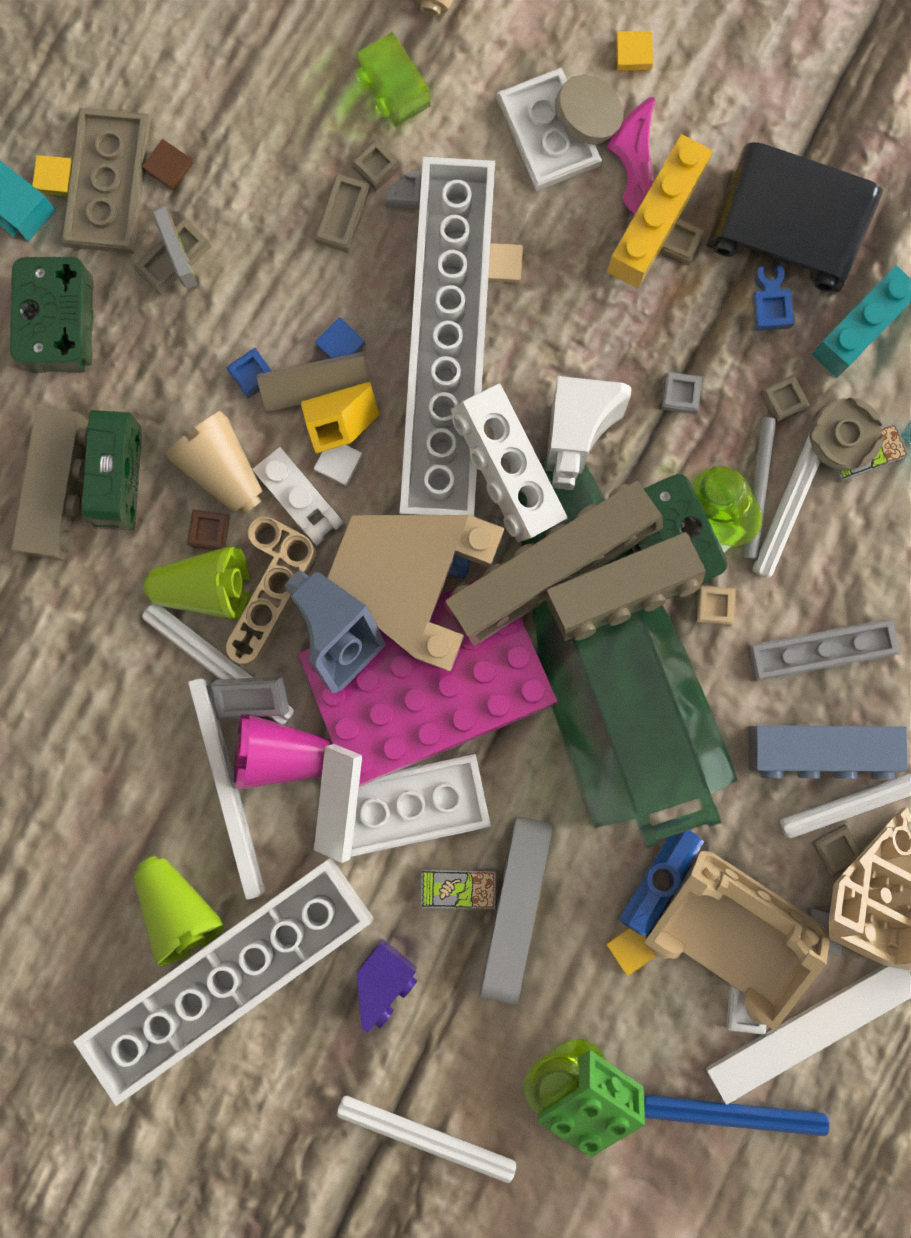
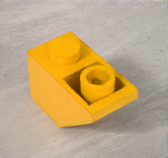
[301,381,380,453]

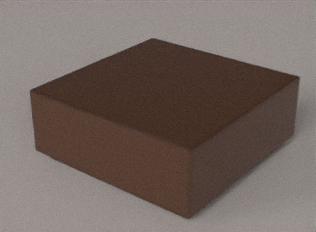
[142,139,193,191]
[187,509,230,550]

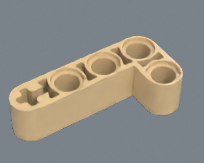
[226,517,317,666]

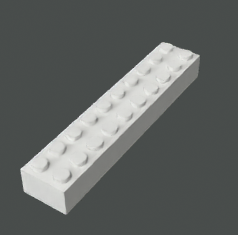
[400,157,495,516]

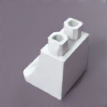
[546,376,631,490]

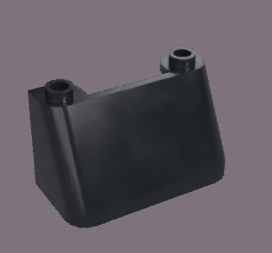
[706,142,883,292]

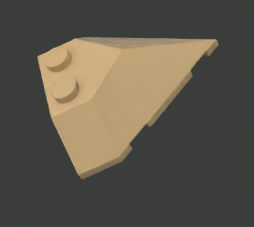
[829,807,911,971]

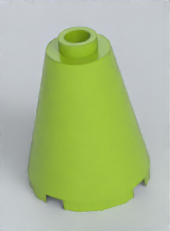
[143,546,251,620]
[133,856,225,967]

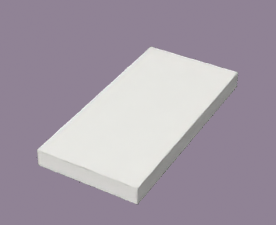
[350,754,491,857]

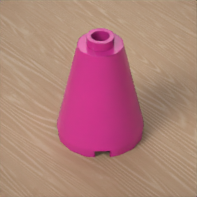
[234,714,330,789]

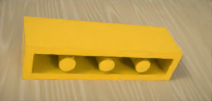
[607,134,713,289]

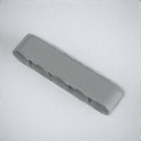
[479,816,553,1005]

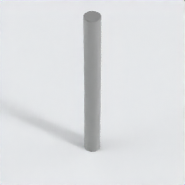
[743,417,776,561]

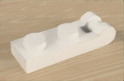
[252,447,344,547]

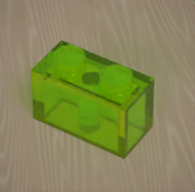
[355,32,431,127]

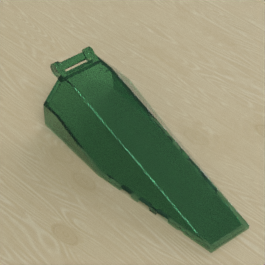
[510,459,738,848]

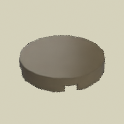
[555,74,624,145]
[809,397,884,471]

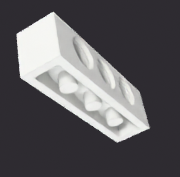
[451,383,568,543]

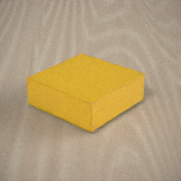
[616,31,653,71]
[32,155,72,197]
[605,927,657,976]

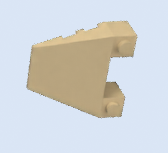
[328,515,505,672]

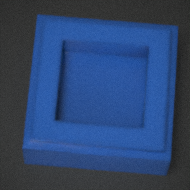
[315,317,366,359]
[226,348,272,399]

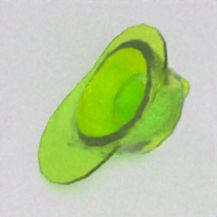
[692,466,763,547]
[523,1039,606,1114]

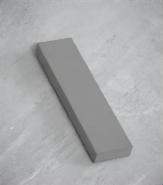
[747,618,900,682]

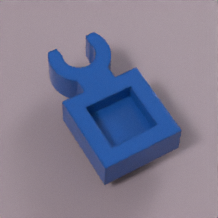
[752,265,794,331]

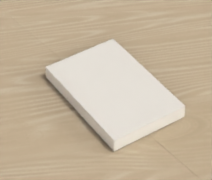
[496,68,602,191]

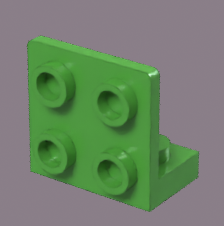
[537,1050,645,1157]

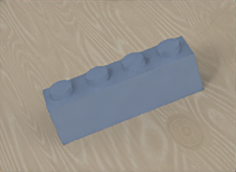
[749,725,908,779]

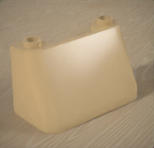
[644,851,830,1031]

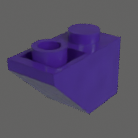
[357,938,418,1033]

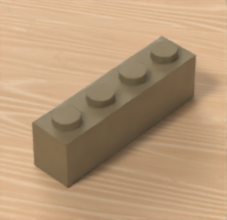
[11,407,88,561]
[547,532,706,641]

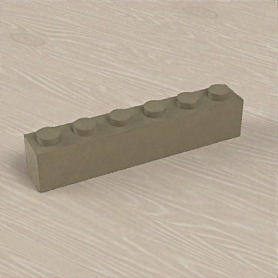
[445,480,663,646]

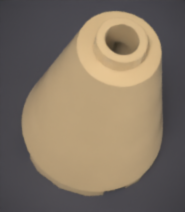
[165,411,263,515]

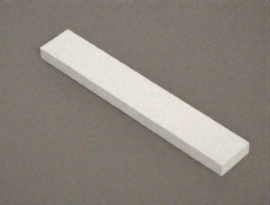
[188,678,265,900]
[705,965,911,1105]

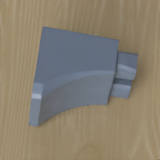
[285,570,387,693]

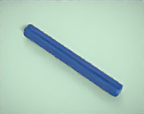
[644,1095,829,1136]

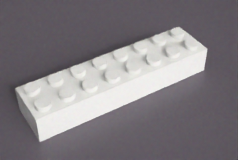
[73,858,373,1106]

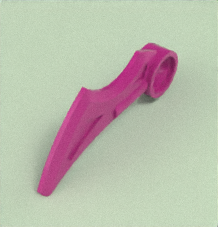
[607,97,655,216]

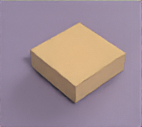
[488,243,523,283]
[695,586,736,626]

